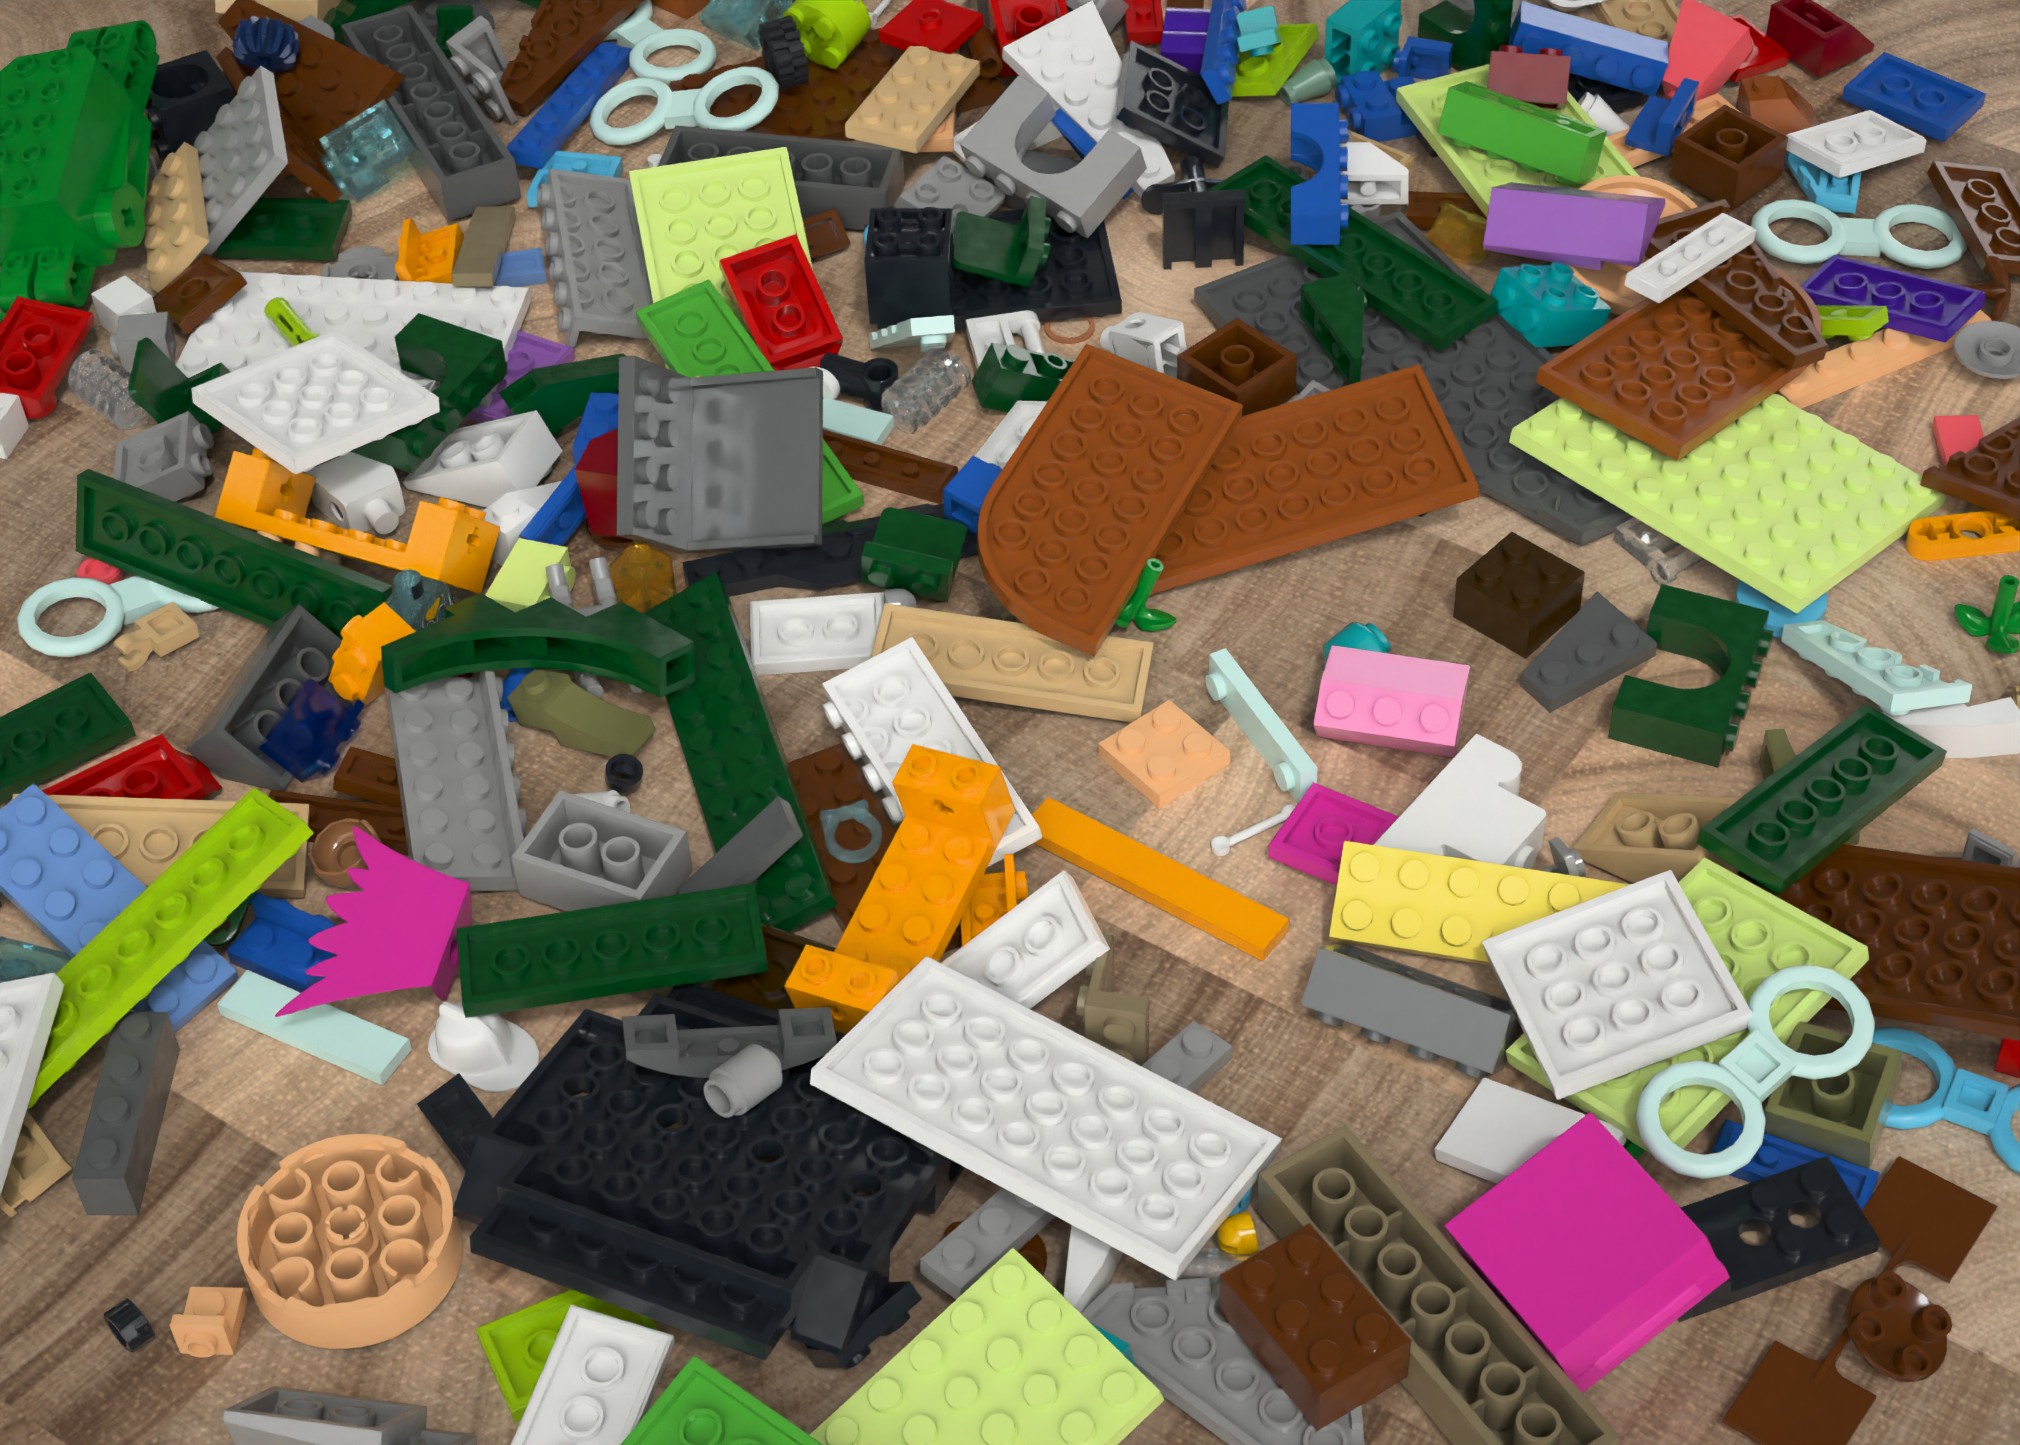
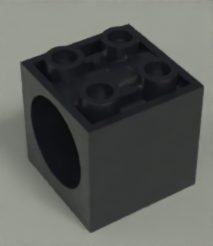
[145,49,235,162]
[864,207,956,325]

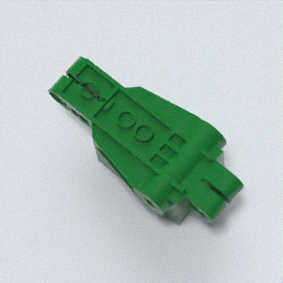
[0,20,160,313]

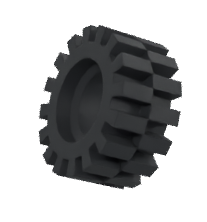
[758,16,809,90]

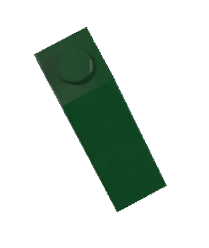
[1300,273,1367,385]

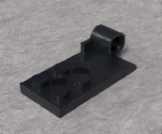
[1678,1156,1880,1322]

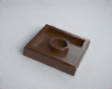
[153,254,248,335]

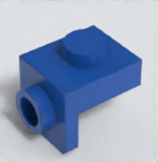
[1393,36,1453,80]

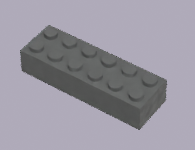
[657,125,905,230]

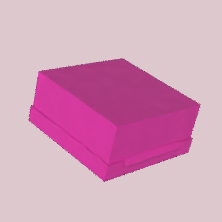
[1444,1112,1730,1393]

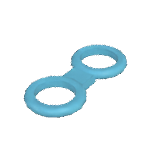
[1872,1027,2020,1174]

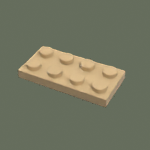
[845,46,980,154]
[144,142,209,292]

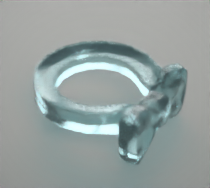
[820,799,882,863]

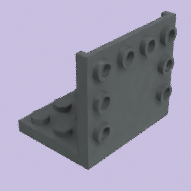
[617,356,823,554]

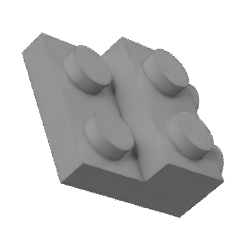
[113,411,214,502]

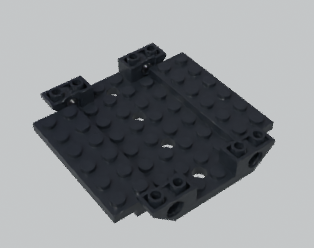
[453,983,965,1361]

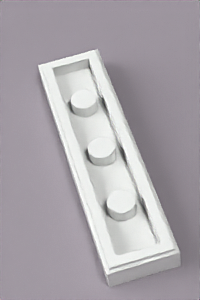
[1624,213,1757,303]

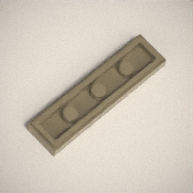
[451,206,516,288]

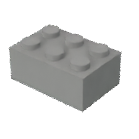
[511,790,693,911]

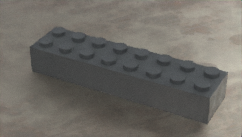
[341,5,521,221]

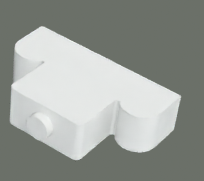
[1374,734,1546,869]

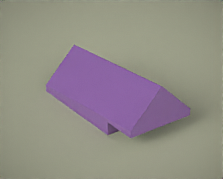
[1483,182,1666,271]

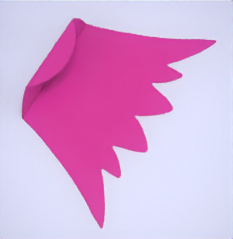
[275,826,472,1017]

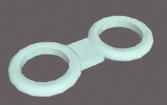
[604,0,717,84]
[590,67,779,146]
[1751,199,1967,269]
[17,575,220,657]
[1635,964,1875,1179]

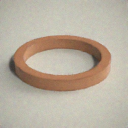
[1044,316,1095,344]

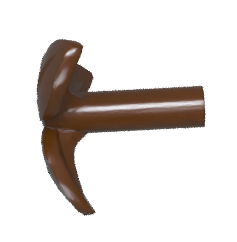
[1956,256,2011,322]

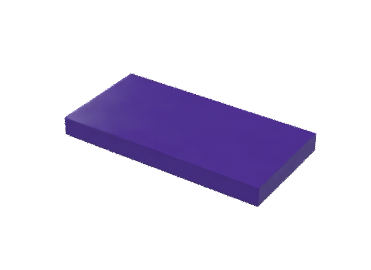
[1800,255,1985,343]

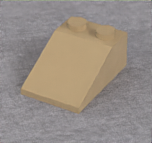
[1572,792,1740,883]

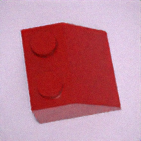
[988,0,1068,77]

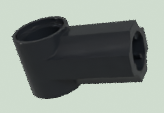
[820,352,901,413]

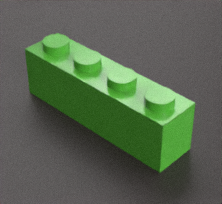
[1438,81,1607,186]

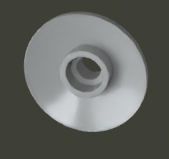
[1953,321,2020,379]

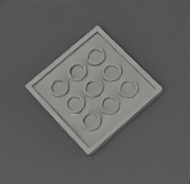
[189,66,288,266]

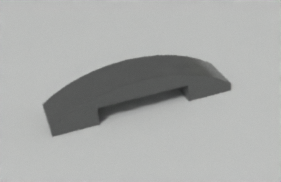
[622,1007,837,1078]

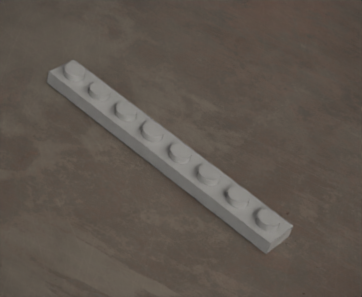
[920,1021,1233,1299]

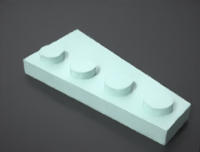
[869,315,955,353]
[1781,620,1972,715]

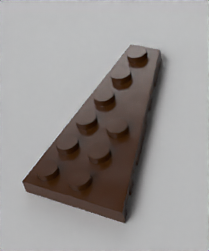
[218,0,406,162]
[1644,199,1828,370]
[1920,417,2020,521]

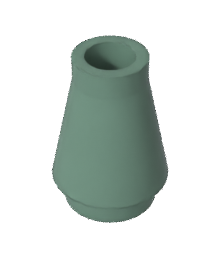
[1279,58,1337,106]

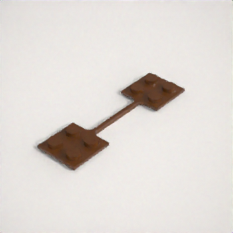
[1722,1156,1997,1445]

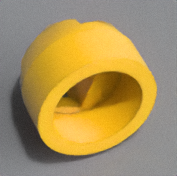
[1217,1211,1258,1256]

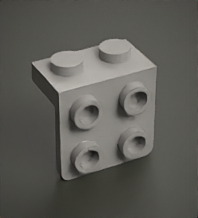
[446,15,517,126]
[894,155,1005,229]

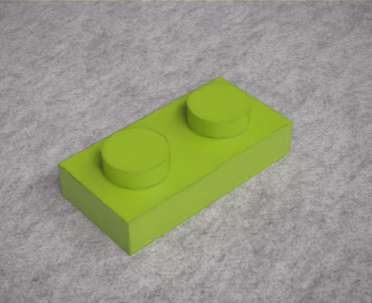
[1816,305,1889,341]

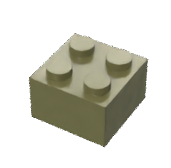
[1764,1022,1902,1169]

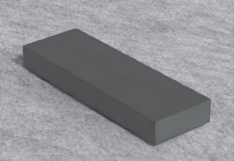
[677,797,803,894]

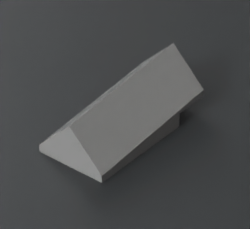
[223,1386,477,1445]

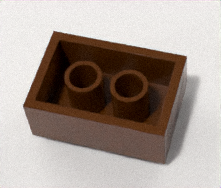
[1219,1223,1411,1431]

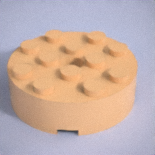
[237,1134,463,1349]

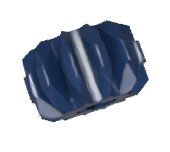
[232,16,299,73]

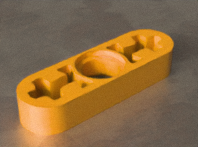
[1905,511,2020,561]

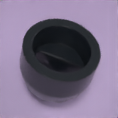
[605,754,643,795]

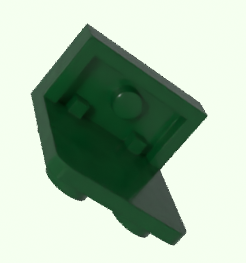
[952,196,1051,287]
[128,337,230,435]
[861,507,967,603]

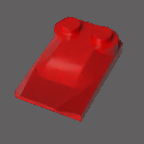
[719,234,843,371]
[0,296,95,419]
[42,734,222,800]

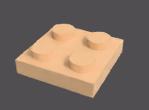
[1098,700,1231,809]

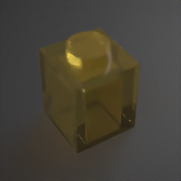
[1426,203,1488,264]
[608,540,677,613]

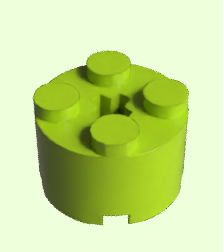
[783,0,871,69]

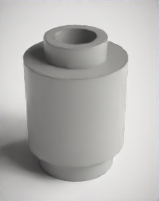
[704,1044,782,1118]

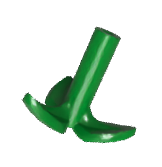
[1115,558,1176,631]
[1954,575,2020,654]

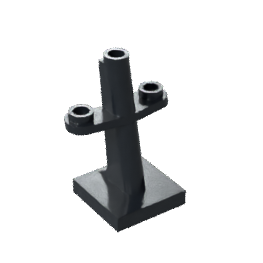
[1141,156,1245,270]

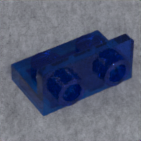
[259,678,365,783]

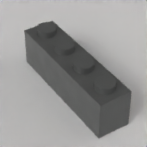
[72,1012,180,1215]

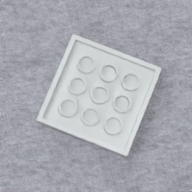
[191,330,440,475]
[1482,870,1753,1100]

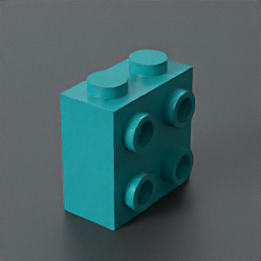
[1325,0,1402,88]
[1490,262,1612,348]

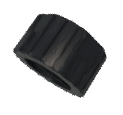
[104,1298,154,1353]

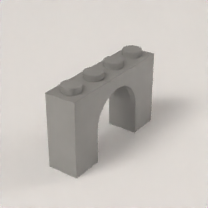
[960,75,1147,238]

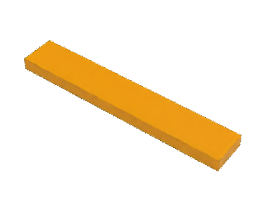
[1032,797,1290,961]

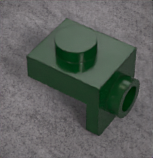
[435,5,475,62]

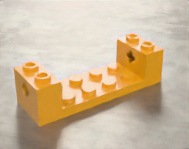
[214,448,500,594]
[784,744,1016,1034]

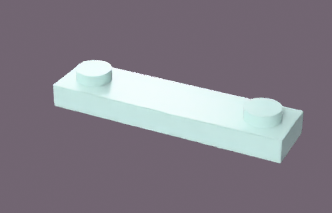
[1205,648,1318,804]

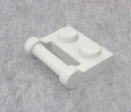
[966,311,1045,369]

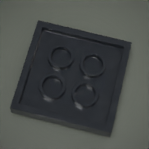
[1116,40,1229,168]

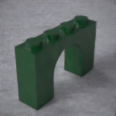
[1417,0,1513,72]
[350,313,508,473]
[1608,584,1774,768]

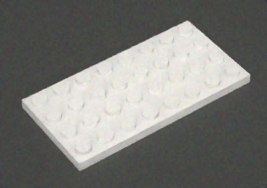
[176,271,531,408]
[810,956,1282,1281]

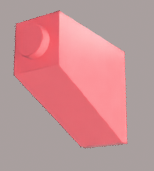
[1662,0,1753,101]

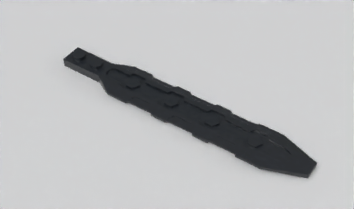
[682,503,978,597]

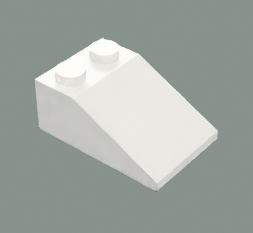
[403,410,562,508]

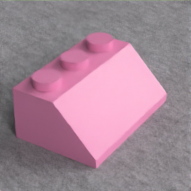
[1313,645,1470,758]

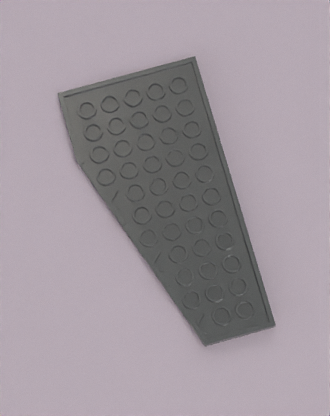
[1194,211,1640,545]

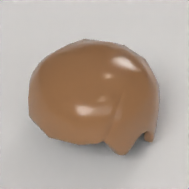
[308,818,382,888]

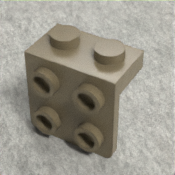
[1076,931,1149,1066]

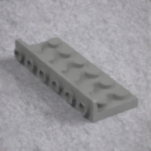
[537,169,653,348]
[385,670,526,891]

